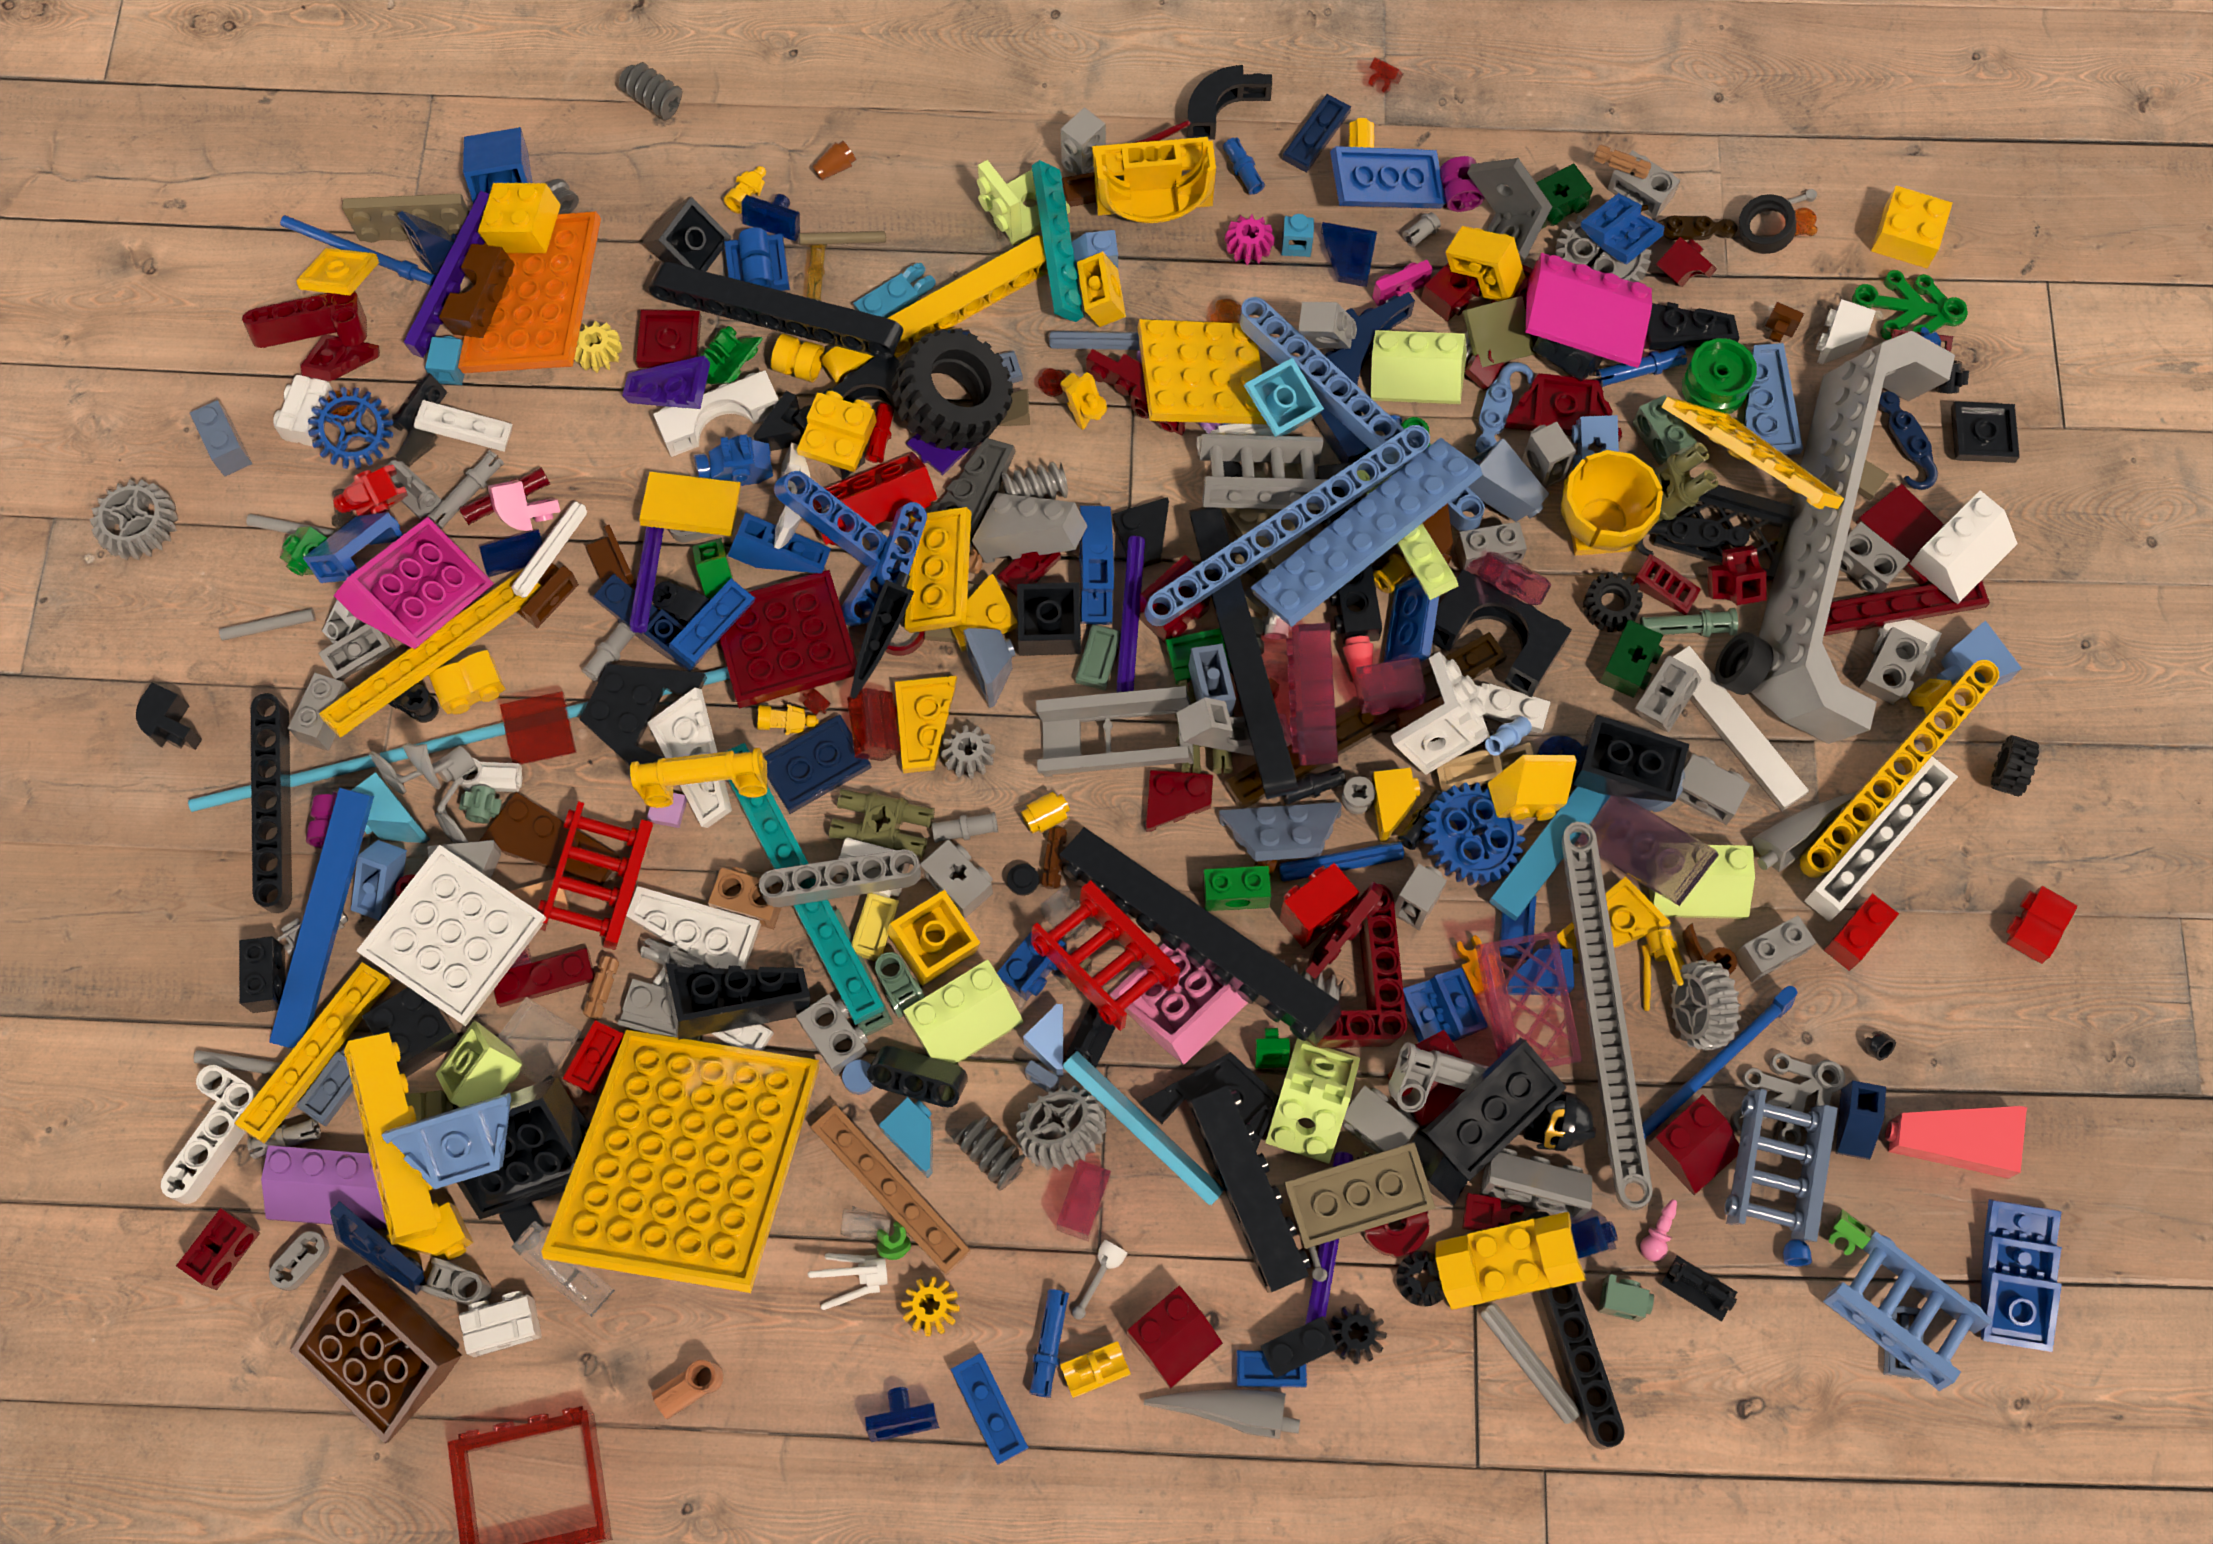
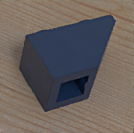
[1836,1081,1886,1160]

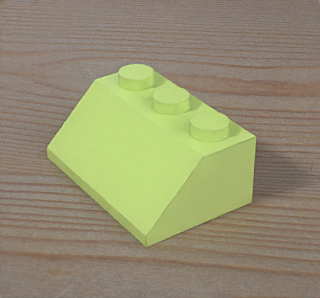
[1371,330,1467,404]
[1647,844,1755,919]
[903,959,1024,1065]

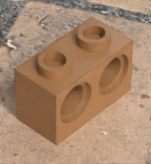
[708,867,783,930]

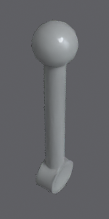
[1762,189,1817,215]
[1308,1246,1327,1282]

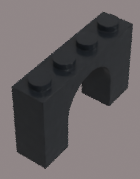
[794,355,907,480]
[1432,569,1572,698]

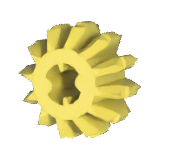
[574,320,622,373]

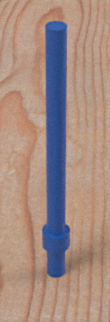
[280,215,437,286]

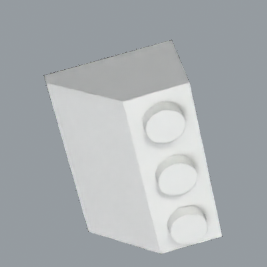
[1910,490,2018,604]

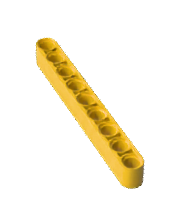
[822,235,1048,385]
[1799,660,1999,878]

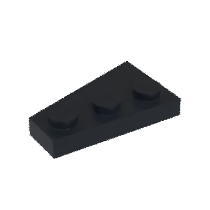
[1646,302,1740,350]

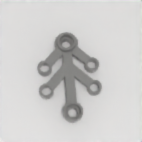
[1730,1053,1845,1145]

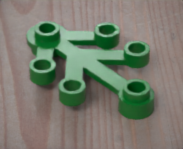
[1852,270,1968,340]

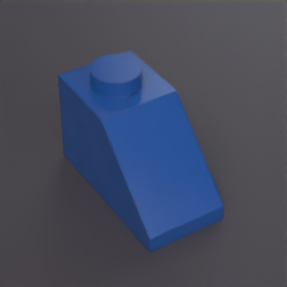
[1503,944,1574,996]

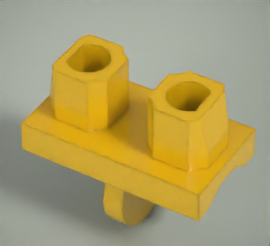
[1060,372,1107,430]
[1060,1341,1131,1398]

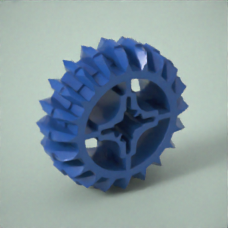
[308,387,393,469]

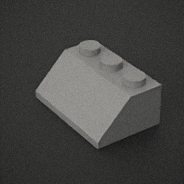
[1479,1148,1592,1221]

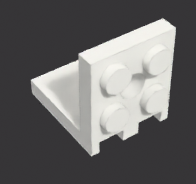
[1391,652,1490,775]

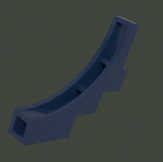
[1312,292,1415,464]

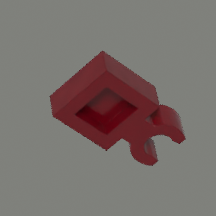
[1462,1193,1524,1231]

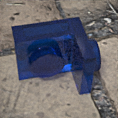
[1571,1216,1618,1260]

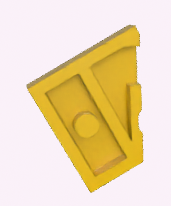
[950,574,1018,652]

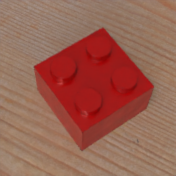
[1279,863,1359,949]

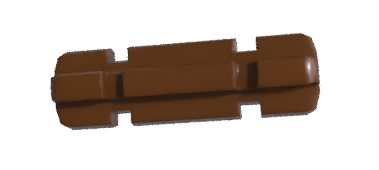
[1041,827,1068,890]

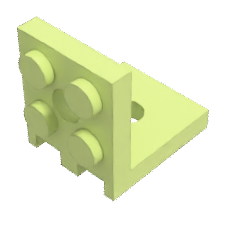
[977,160,1070,246]
[1265,1038,1360,1164]

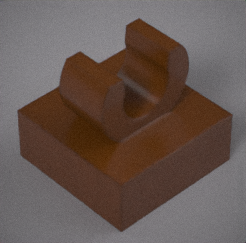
[1765,302,1805,343]

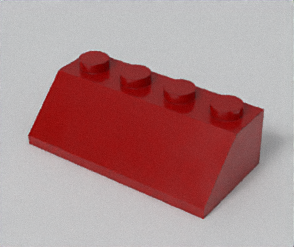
[813,452,938,545]

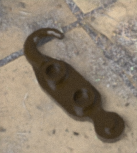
[1641,205,1738,241]

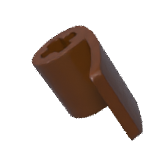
[1682,923,1737,976]

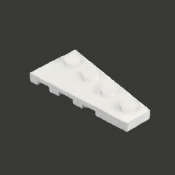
[647,687,732,828]
[626,886,761,969]

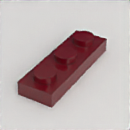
[494,948,595,1008]

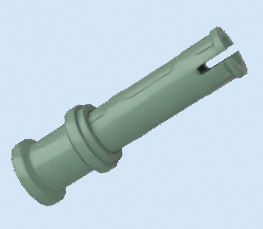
[1640,608,1738,637]

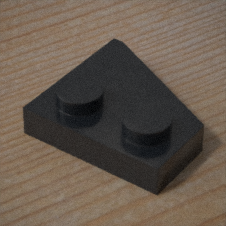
[1112,497,1169,568]

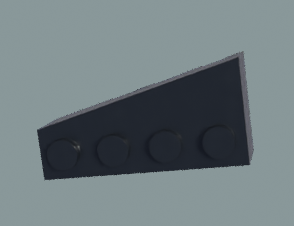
[665,963,810,1040]

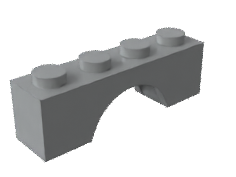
[1176,697,1293,756]

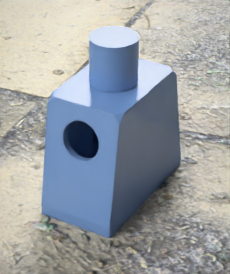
[1937,621,2022,687]

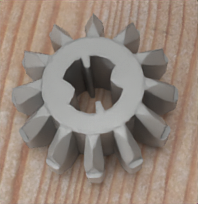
[941,725,995,780]

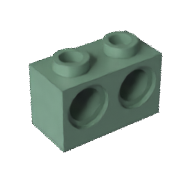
[1632,395,1697,466]

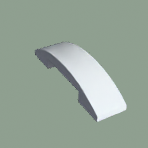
[774,443,810,549]

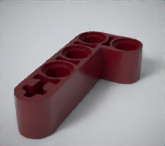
[242,291,367,348]

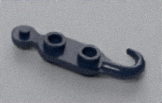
[1878,391,1938,490]

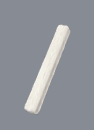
[511,502,587,598]

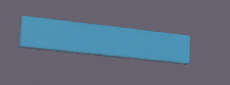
[1489,787,1612,921]

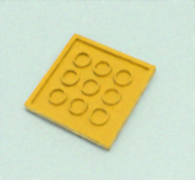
[1137,319,1267,425]

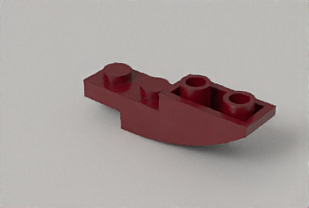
[1086,349,1185,436]

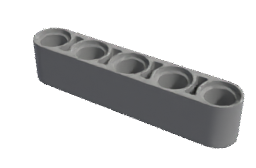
[759,849,921,907]

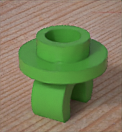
[877,1221,911,1260]

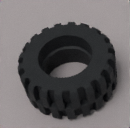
[892,329,1013,451]

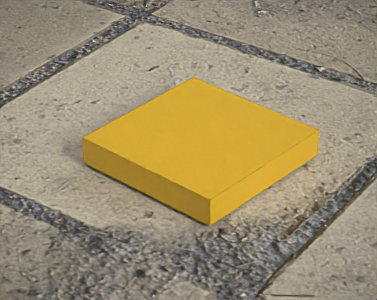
[296,248,380,295]

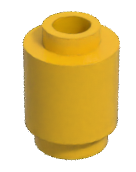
[1020,791,1070,834]

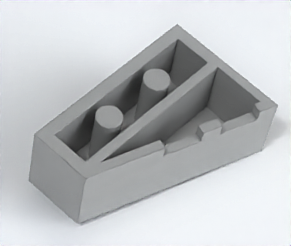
[972,493,1087,563]

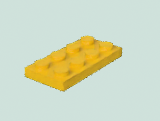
[904,507,971,633]

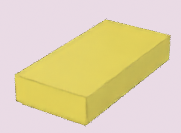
[851,893,899,962]

